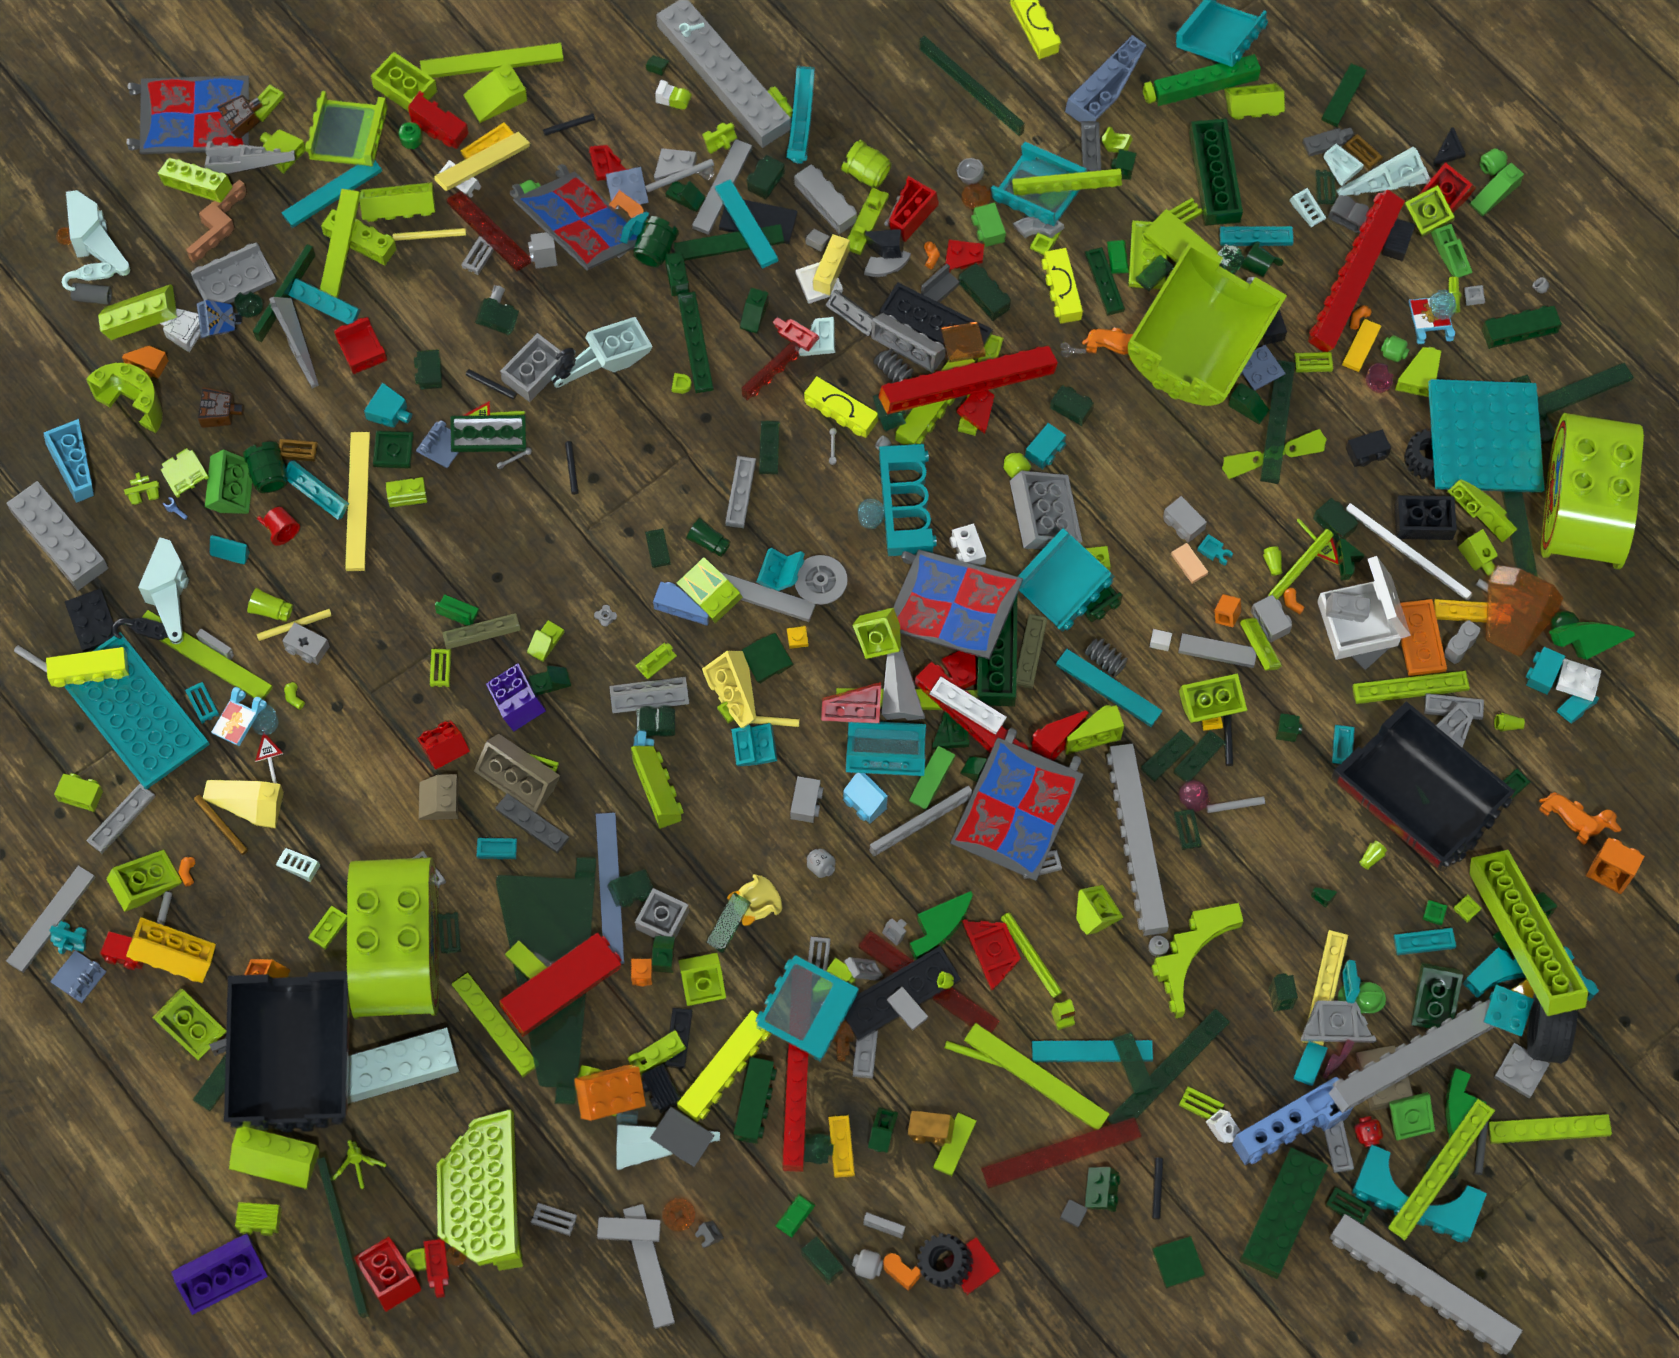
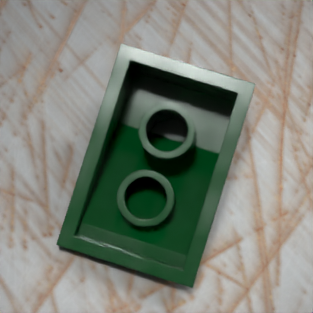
[1412,963,1463,1029]

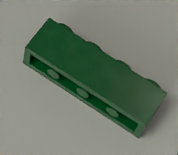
[1482,305,1562,349]
[734,1057,777,1144]

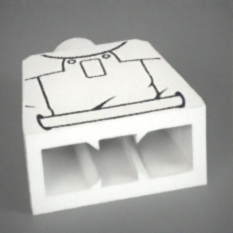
[160,309,200,352]

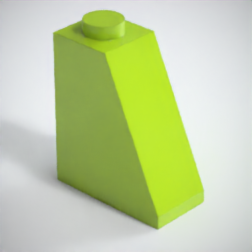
[1395,347,1441,397]

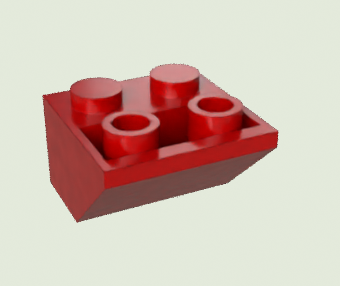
[417,720,470,770]

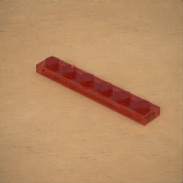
[447,191,531,271]

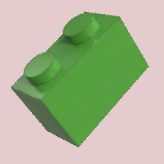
[971,203,1006,247]

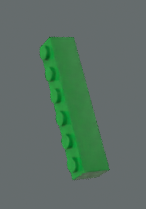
[1153,54,1261,107]

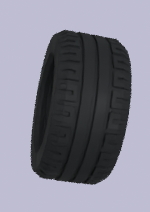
[1527,993,1578,1063]

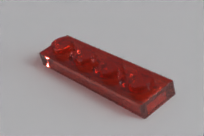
[742,340,799,400]

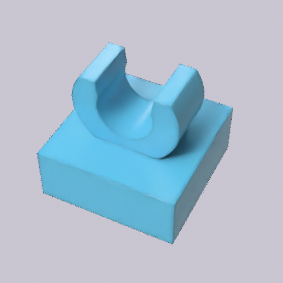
[633,731,654,746]

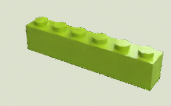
[895,350,975,445]

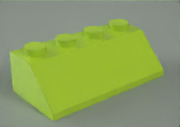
[359,182,435,222]
[98,284,177,340]
[631,746,683,829]
[229,1127,319,1189]

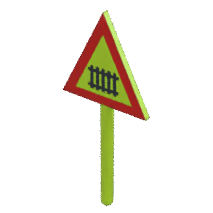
[462,401,525,416]
[1297,519,1338,565]

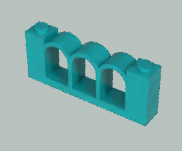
[879,444,937,556]

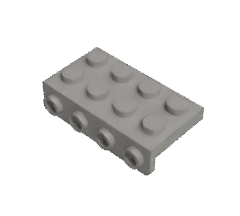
[191,243,277,304]

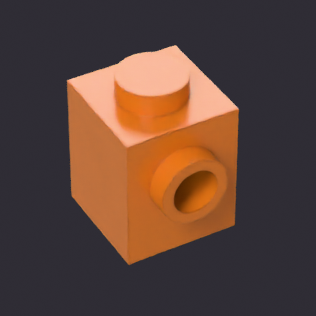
[1215,594,1241,627]
[631,959,653,986]

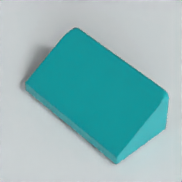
[210,535,250,564]

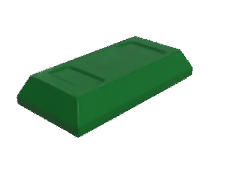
[1107,240,1129,274]
[775,1194,816,1238]

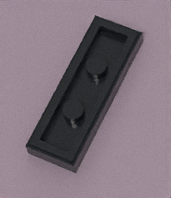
[665,1008,693,1069]

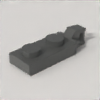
[1302,128,1354,157]

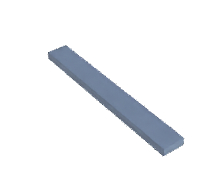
[596,813,624,964]

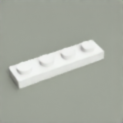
[930,677,1007,735]

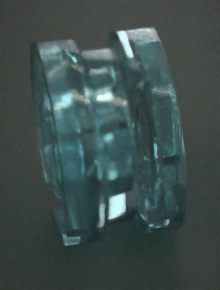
[1429,290,1457,319]
[858,499,884,529]
[252,705,278,735]

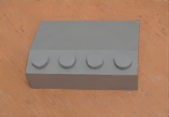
[1010,471,1082,549]

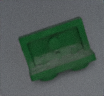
[1084,586,1123,623]
[1085,1167,1120,1212]

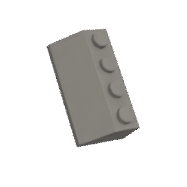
[871,313,946,373]

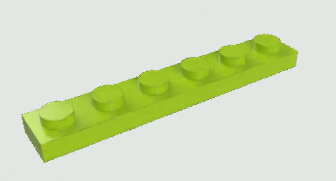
[1012,169,1122,196]
[451,972,539,1077]
[1488,1114,1612,1144]

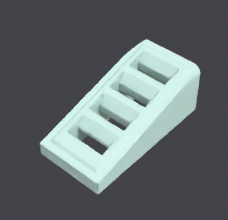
[1290,188,1326,227]
[276,848,320,882]

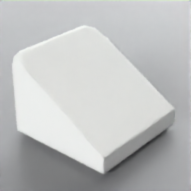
[1150,629,1172,651]

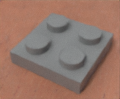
[1494,1043,1550,1098]

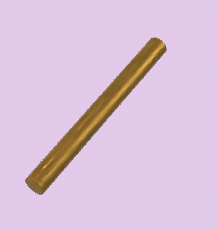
[194,795,248,855]

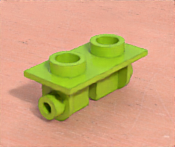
[635,643,677,680]

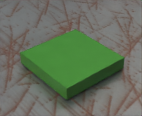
[1389,1092,1435,1140]

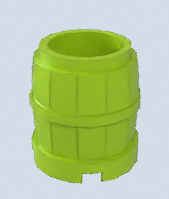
[841,140,892,188]

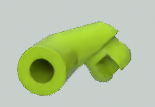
[284,682,305,710]

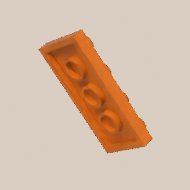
[1400,599,1447,676]

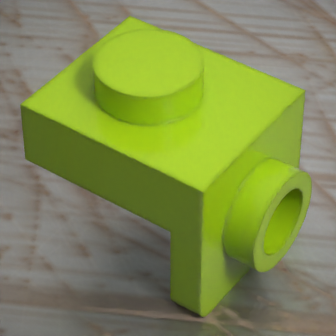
[1102,127,1133,152]

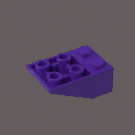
[486,664,546,732]

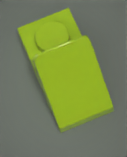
[527,620,565,662]

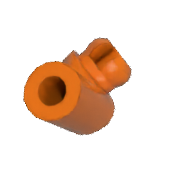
[924,241,940,269]
[1350,305,1371,330]
[1284,588,1305,615]
[178,857,195,887]

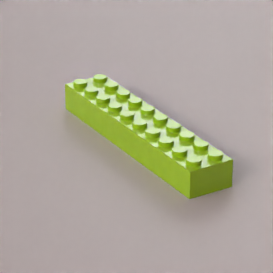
[1469,850,1588,1016]

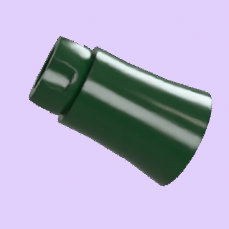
[686,517,731,557]

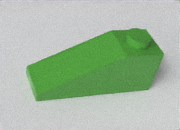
[1470,163,1524,216]

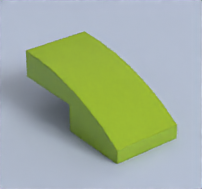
[1030,231,1062,255]

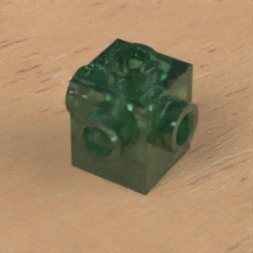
[1217,244,1245,275]
[804,1133,834,1164]

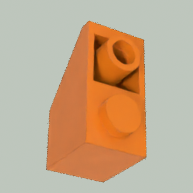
[122,346,168,379]

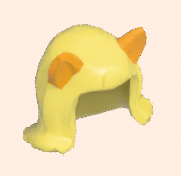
[727,874,782,926]

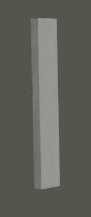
[692,139,752,235]
[720,572,816,622]
[870,786,972,856]
[6,866,95,973]
[623,1204,675,1329]

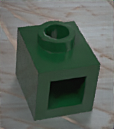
[1111,149,1137,180]
[1276,713,1303,742]

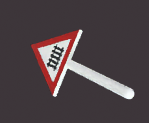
[255,732,283,783]

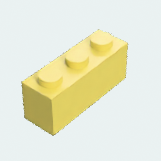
[813,234,850,295]

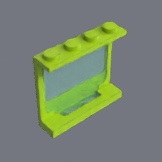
[305,91,388,166]

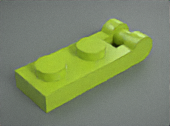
[628,1030,687,1076]

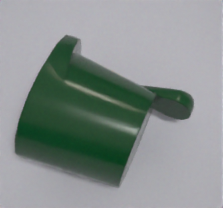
[1241,241,1284,278]

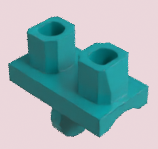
[49,921,87,954]

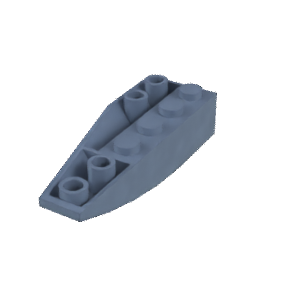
[1065,35,1146,122]

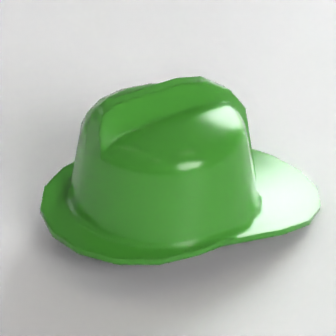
[1338,982,1386,1013]

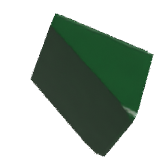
[646,55,669,76]
[1311,887,1337,907]

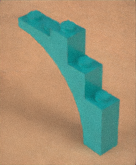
[787,66,815,163]
[1463,946,1599,1001]

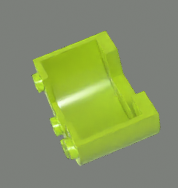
[86,363,163,433]

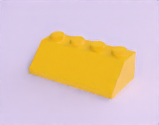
[126,917,216,983]

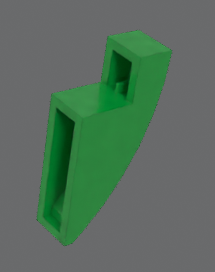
[1549,622,1635,660]
[909,891,973,961]
[1445,1068,1487,1161]

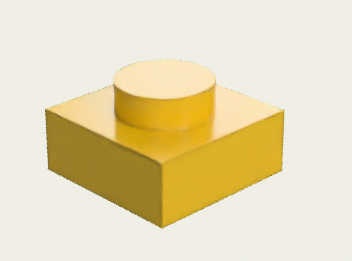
[787,626,808,649]
[1202,717,1223,731]

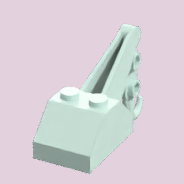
[62,190,130,291]

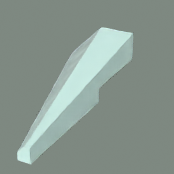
[1336,147,1430,196]
[617,1125,720,1170]

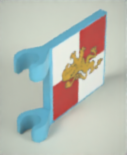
[1409,296,1455,344]
[211,687,267,746]

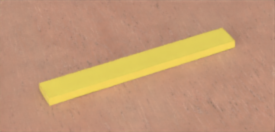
[345,432,370,571]

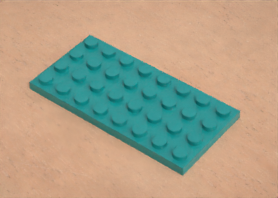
[64,632,210,790]

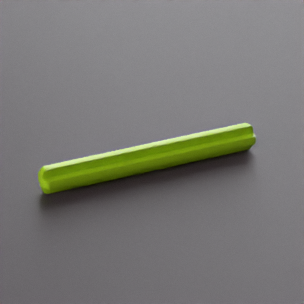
[1269,529,1333,600]
[1001,913,1062,998]

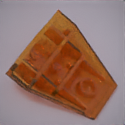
[1486,565,1563,657]

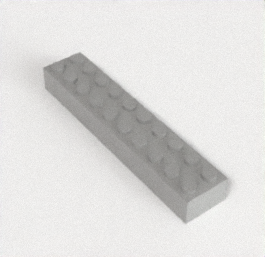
[656,0,791,148]

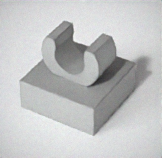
[882,919,907,946]

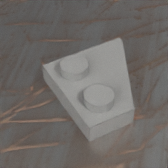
[1436,703,1473,747]

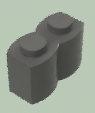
[1328,195,1370,234]

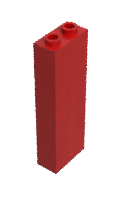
[499,933,622,1037]

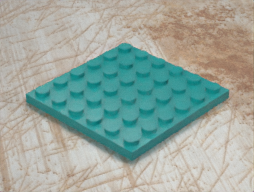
[1428,379,1544,492]

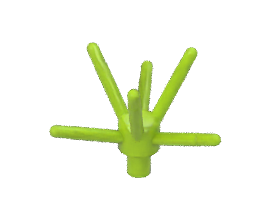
[332,1140,386,1189]

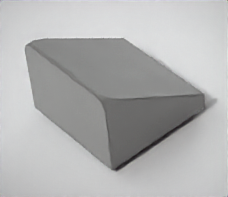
[806,229,830,252]

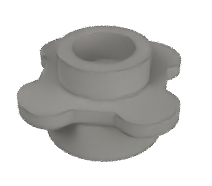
[594,605,617,627]

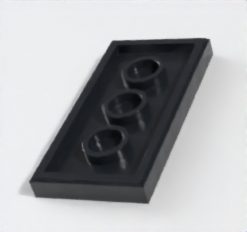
[719,199,798,244]

